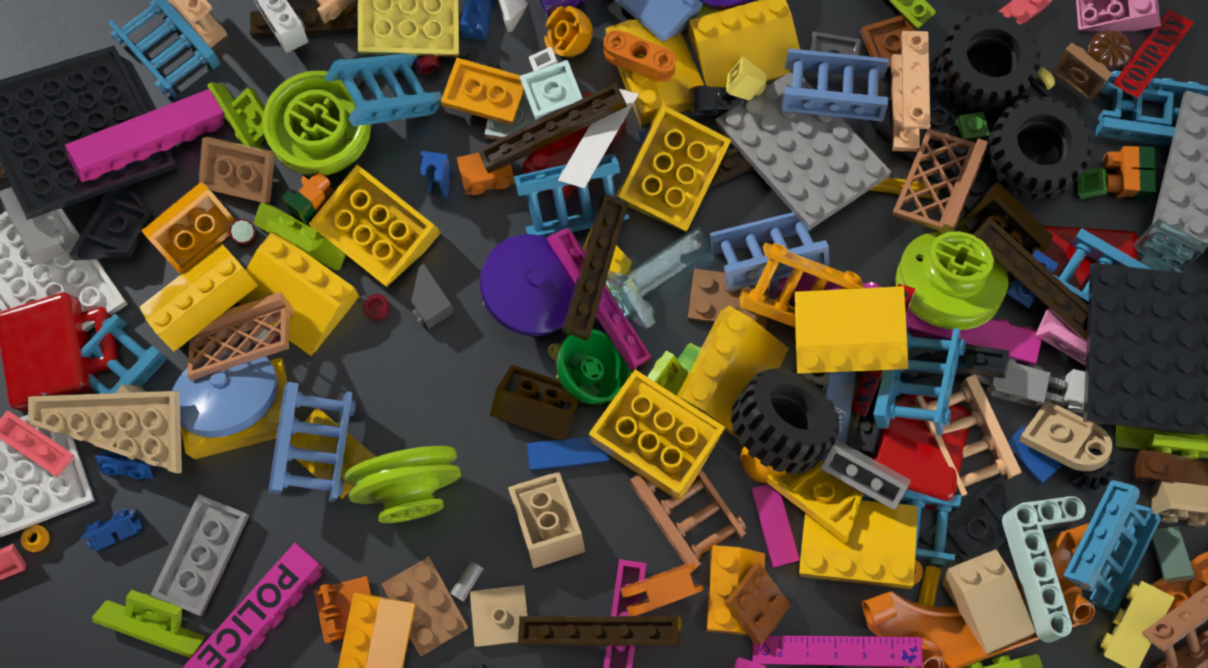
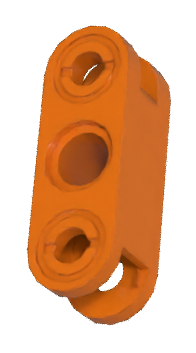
[604,30,676,83]
[620,563,703,616]

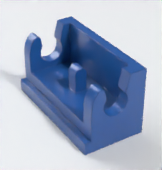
[460,0,496,41]
[420,151,453,199]

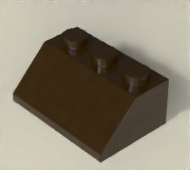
[957,182,1053,279]
[490,365,581,441]

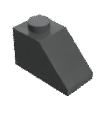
[411,264,454,329]

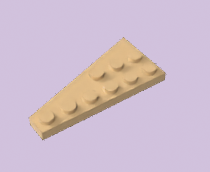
[28,391,182,473]

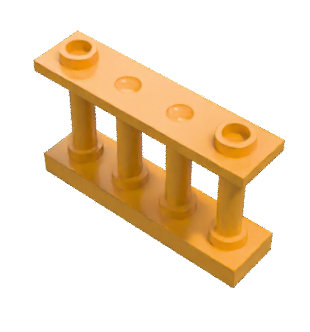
[739,242,864,328]

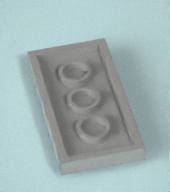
[151,494,250,617]

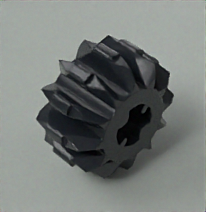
[1066,448,1115,490]

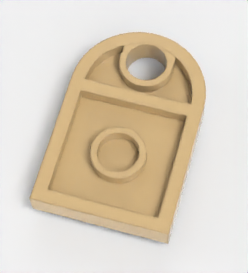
[1020,400,1112,471]

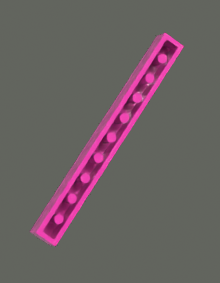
[776,272,1042,366]

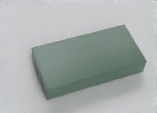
[1151,526,1194,583]

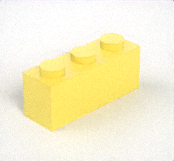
[1100,580,1175,668]

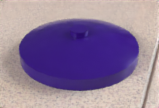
[480,234,575,336]

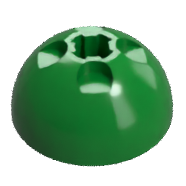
[556,329,631,405]

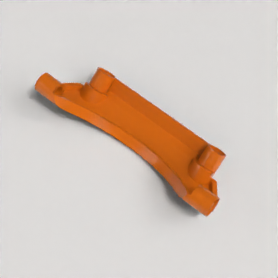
[862,523,1095,668]

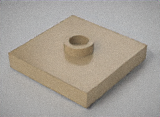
[470,585,528,647]

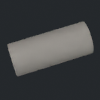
[450,561,484,602]

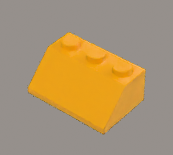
[141,182,235,275]
[705,545,765,635]
[338,593,416,668]

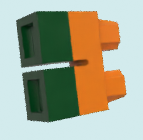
[1103,146,1156,202]
[282,171,334,228]

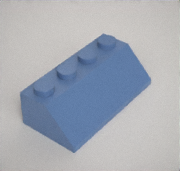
[615,0,703,42]

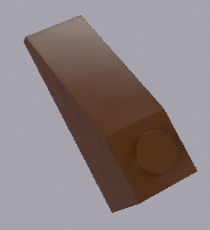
[1130,450,1208,486]

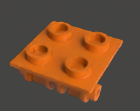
[314,576,371,644]

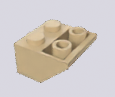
[1151,480,1208,527]

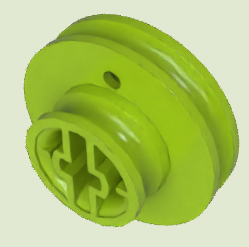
[263,71,371,176]
[895,231,1008,330]
[345,446,461,523]

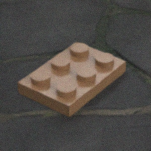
[199,137,275,203]
[688,269,771,329]
[381,557,469,657]

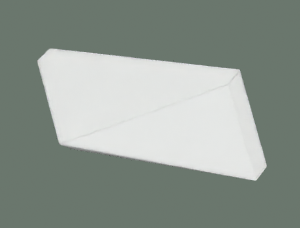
[497,0,528,33]

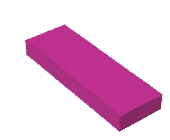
[751,484,800,568]

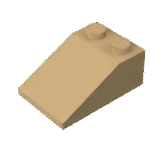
[508,472,585,569]
[942,549,1036,655]

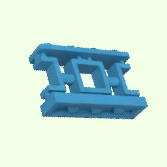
[1095,71,1208,148]
[1063,480,1161,612]

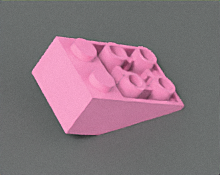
[1076,0,1161,31]

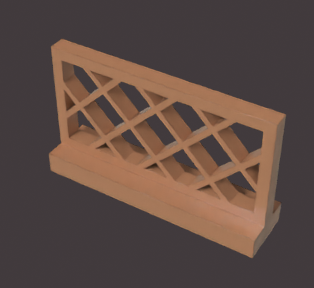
[892,129,988,234]
[187,292,293,381]

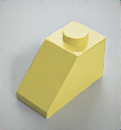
[726,56,767,101]

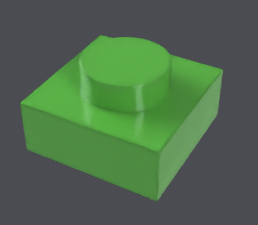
[957,112,989,141]
[1078,167,1107,199]

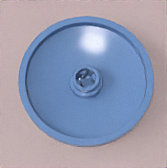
[172,347,278,437]

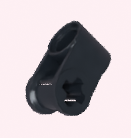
[689,85,740,117]

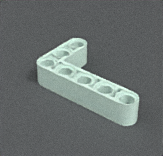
[1002,496,1086,643]

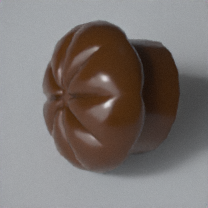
[1087,30,1133,72]

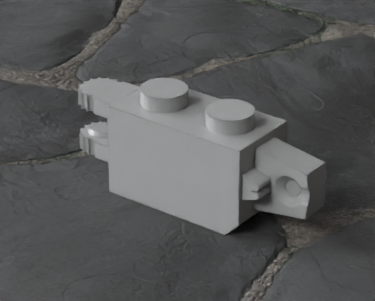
[970,358,1068,409]

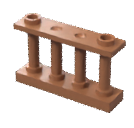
[630,469,746,573]
[1142,585,1208,668]

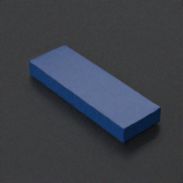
[527,436,609,471]

